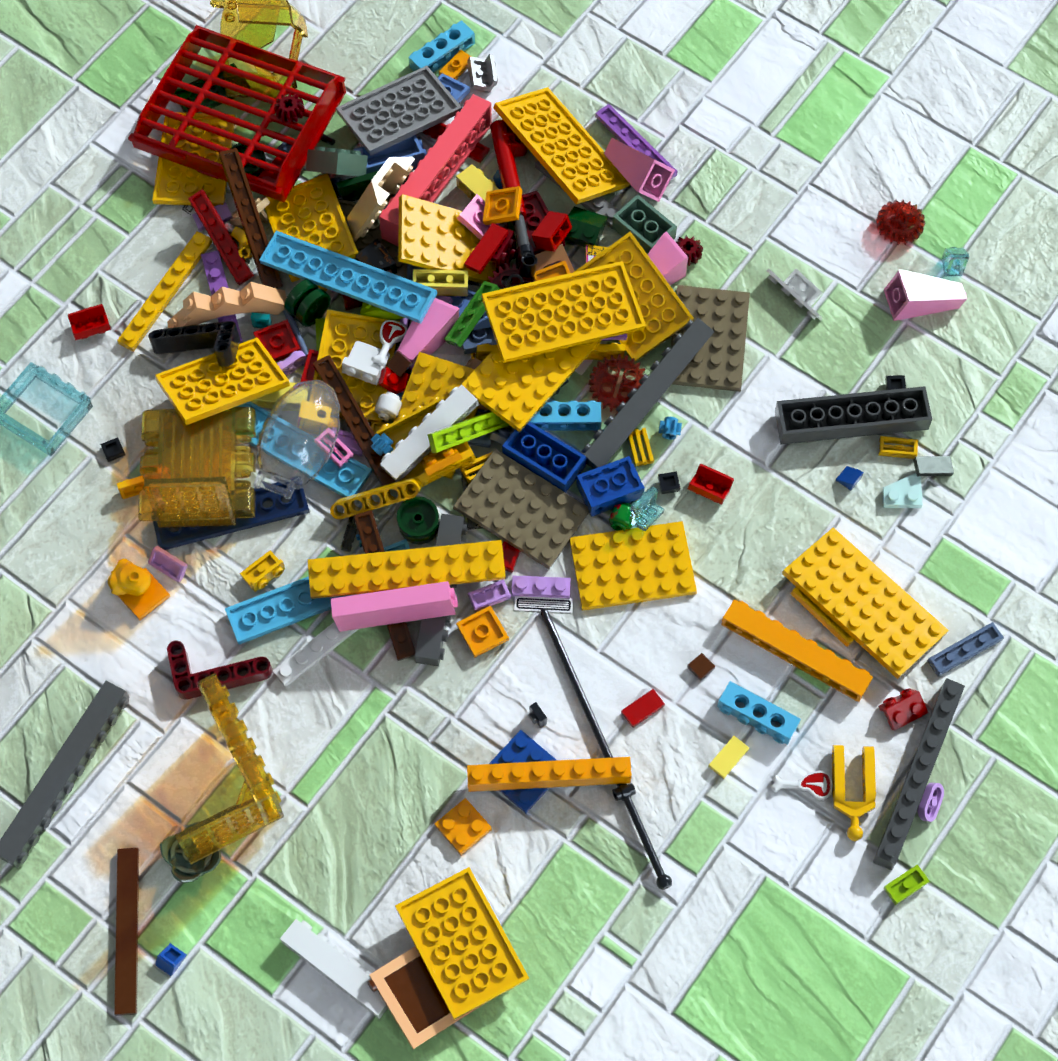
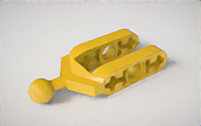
[832,745,876,841]

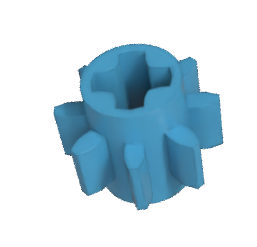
[659,417,682,440]
[370,433,394,456]

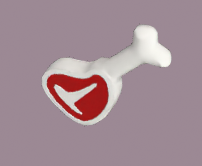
[371,320,407,366]
[771,771,833,801]

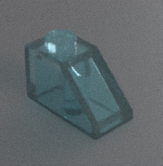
[942,247,969,277]

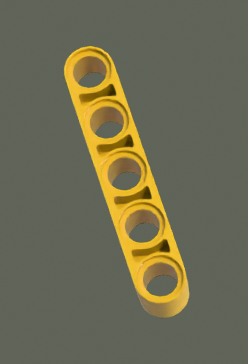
[330,477,422,519]

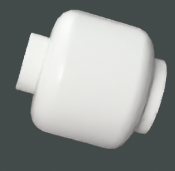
[375,392,402,421]

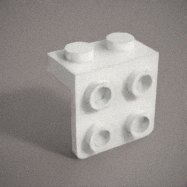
[342,341,390,386]

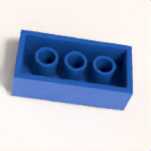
[502,422,586,493]

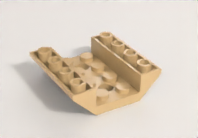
[347,157,415,242]

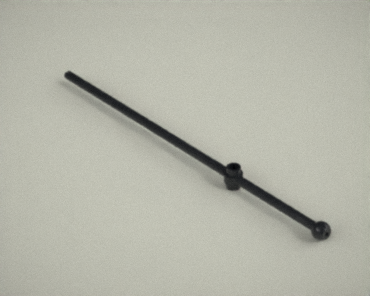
[540,608,672,890]

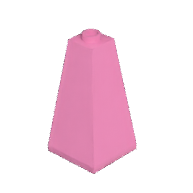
[604,138,675,202]
[647,231,688,285]
[884,270,967,321]
[397,298,459,370]

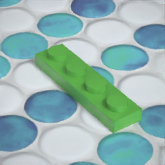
[444,281,500,347]

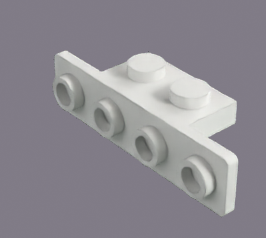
[767,269,823,321]

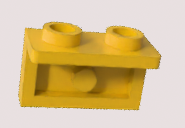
[240,550,285,592]

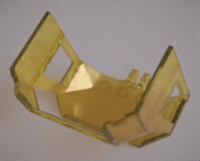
[210,0,308,98]

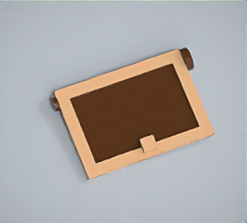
[367,947,489,1049]

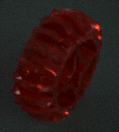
[876,199,925,245]

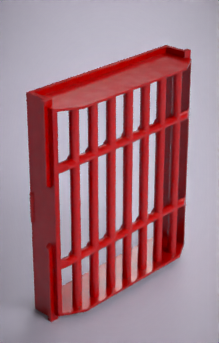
[128,25,346,203]

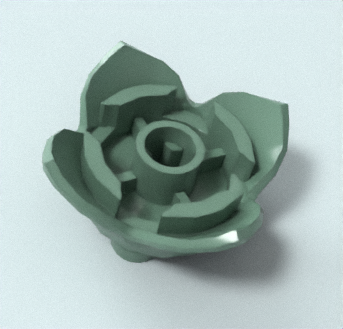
[160,821,221,883]

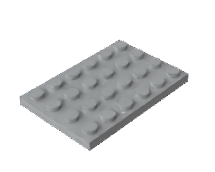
[336,66,462,156]

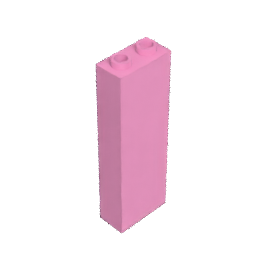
[331,581,458,632]

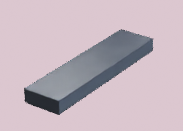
[927,622,1004,677]

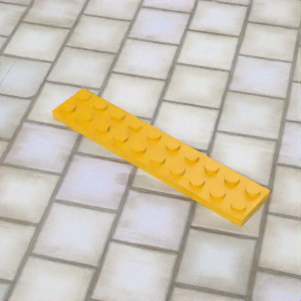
[307,540,506,599]

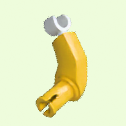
[225,223,253,259]

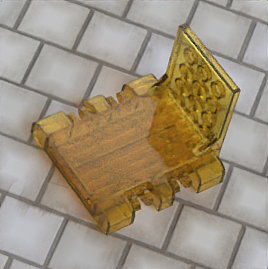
[138,407,256,528]
[175,673,284,864]

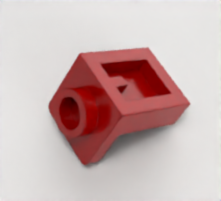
[378,367,410,394]

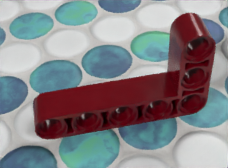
[167,640,273,700]

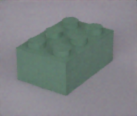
[306,146,368,176]
[612,194,677,254]

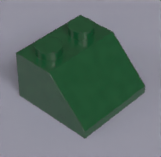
[564,206,608,247]

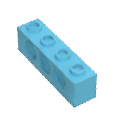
[409,20,475,73]
[529,400,601,431]
[717,681,801,745]

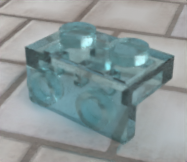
[629,487,664,531]

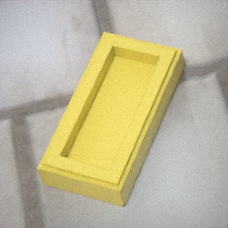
[708,736,749,779]

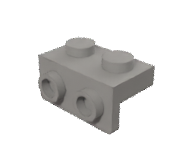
[467,54,498,92]

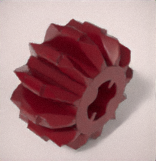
[274,93,305,124]
[676,235,703,266]

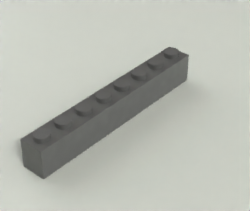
[415,514,468,666]

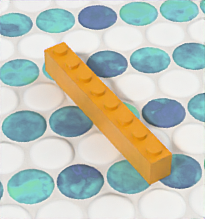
[721,599,873,702]
[467,757,632,792]

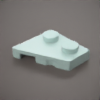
[882,473,923,508]

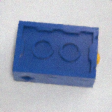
[576,456,645,517]

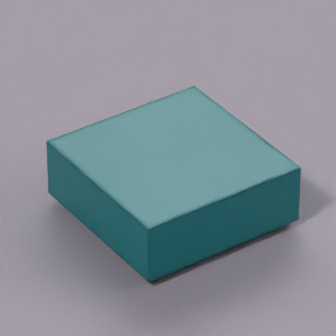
[251,312,272,328]

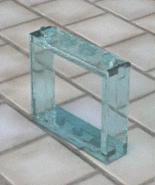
[0,362,93,456]

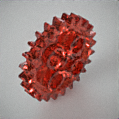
[588,354,646,412]

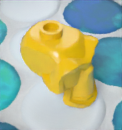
[108,559,151,596]

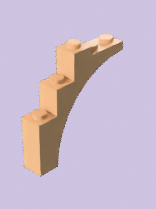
[167,282,287,328]

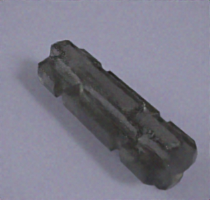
[340,516,357,552]

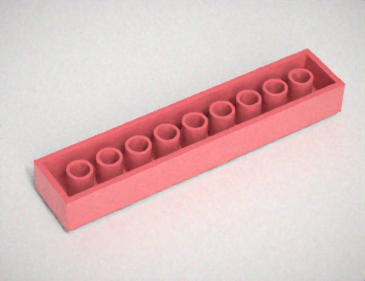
[379,94,492,246]

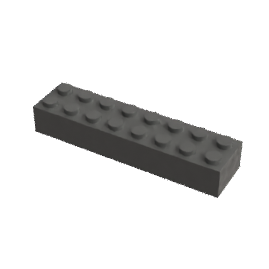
[775,386,932,445]

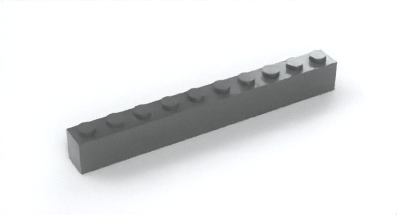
[581,317,714,469]
[873,678,965,870]
[0,680,130,868]

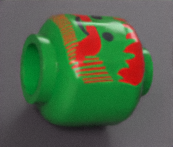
[609,503,637,531]

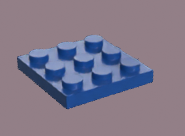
[489,730,557,814]

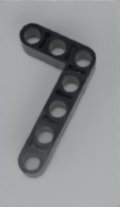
[148,321,240,367]

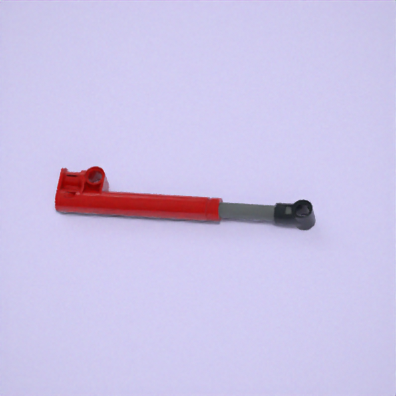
[490,120,537,278]

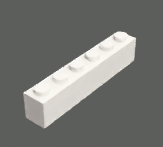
[380,384,479,482]
[280,919,388,1019]

